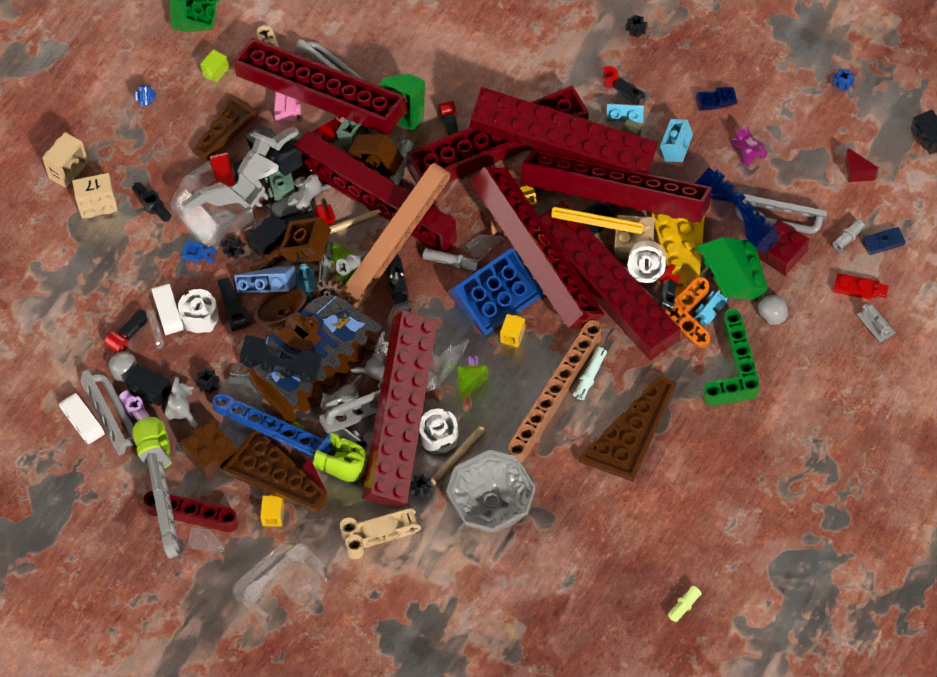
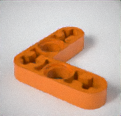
[665,277,710,348]

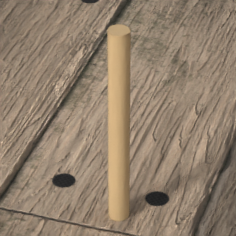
[329,209,381,234]
[431,426,485,486]

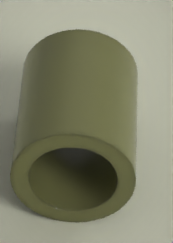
[622,119,643,136]

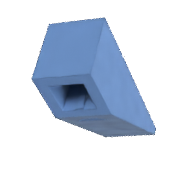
[234,266,298,293]

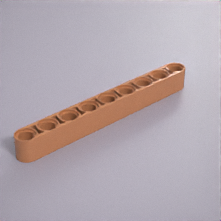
[345,163,451,309]
[508,320,602,463]

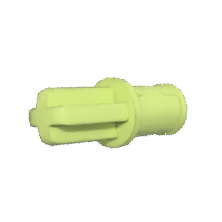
[668,586,702,622]

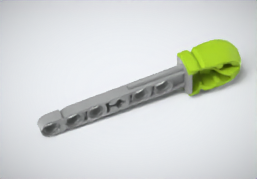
[132,417,180,559]

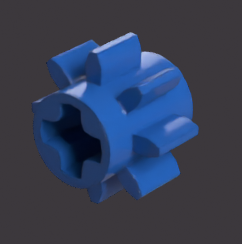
[833,69,855,91]
[134,85,156,105]

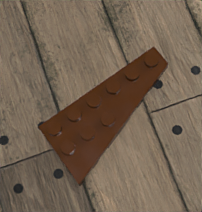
[578,376,677,482]
[222,429,329,514]

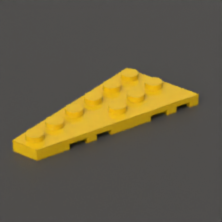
[651,213,705,308]

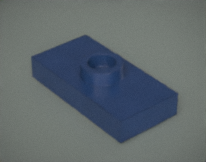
[863,227,906,255]

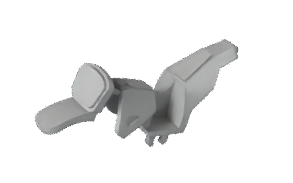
[182,128,299,211]

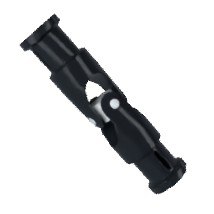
[386,253,411,314]

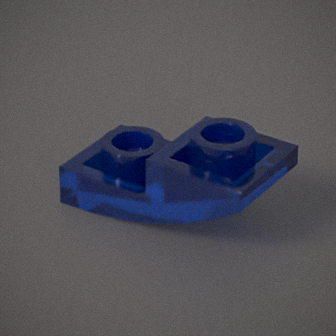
[695,87,738,111]

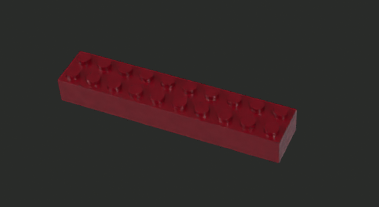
[233,37,408,135]
[406,85,589,183]
[469,87,658,174]
[294,131,457,252]
[520,149,712,223]
[470,167,605,329]
[539,201,681,360]
[362,310,438,509]

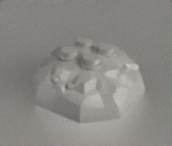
[446,449,536,533]

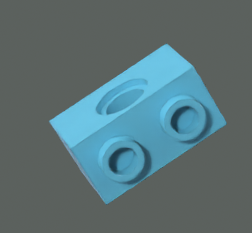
[660,119,693,162]

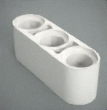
[151,284,184,336]
[59,393,105,445]

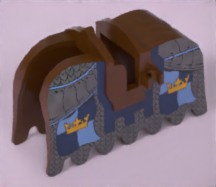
[249,296,382,424]

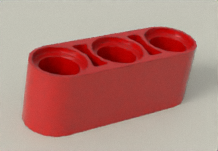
[210,152,235,187]

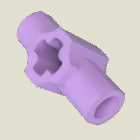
[119,390,150,421]

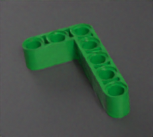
[703,309,760,406]

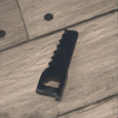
[218,277,250,332]

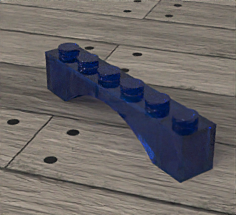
[694,167,781,254]

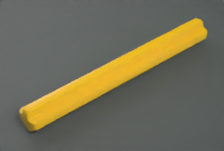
[551,207,644,234]

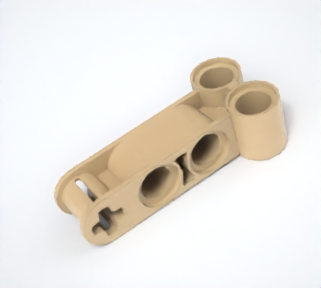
[340,508,421,559]

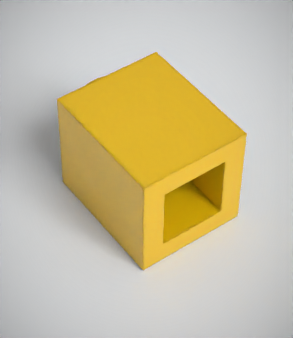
[500,314,526,347]
[261,494,285,527]

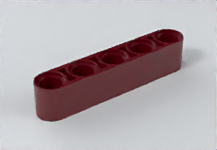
[143,491,239,532]

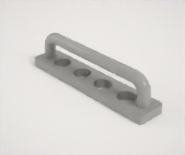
[295,39,364,80]
[734,193,827,234]
[80,370,135,455]
[319,390,380,434]

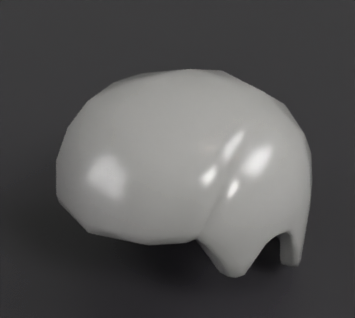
[758,295,788,325]
[108,352,138,382]

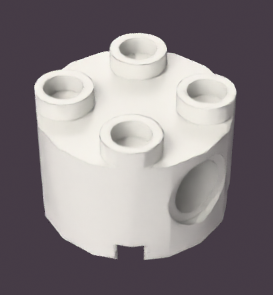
[627,240,666,283]
[178,289,219,333]
[419,408,459,455]

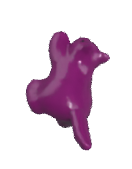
[731,126,768,165]

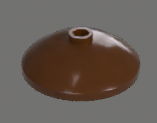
[254,288,308,328]

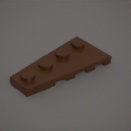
[193,96,257,162]

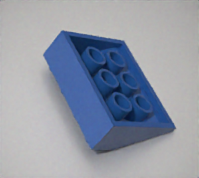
[448,247,544,336]

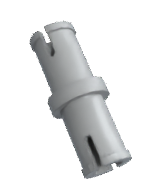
[832,219,865,252]

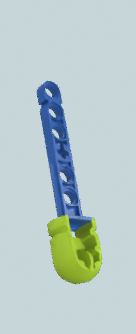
[213,394,369,482]

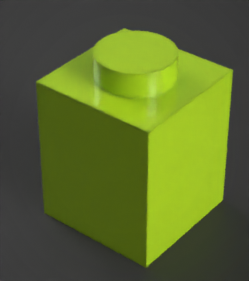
[201,49,230,82]

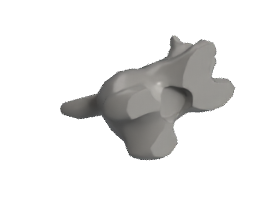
[287,174,331,212]
[351,353,386,388]
[321,375,363,413]
[165,377,198,428]

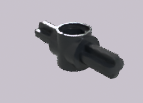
[132,182,172,222]

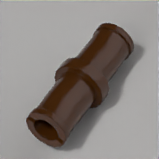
[250,245,283,271]

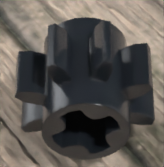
[625,15,648,38]
[222,235,246,260]
[195,368,220,393]
[410,474,433,500]

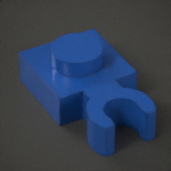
[181,240,217,263]

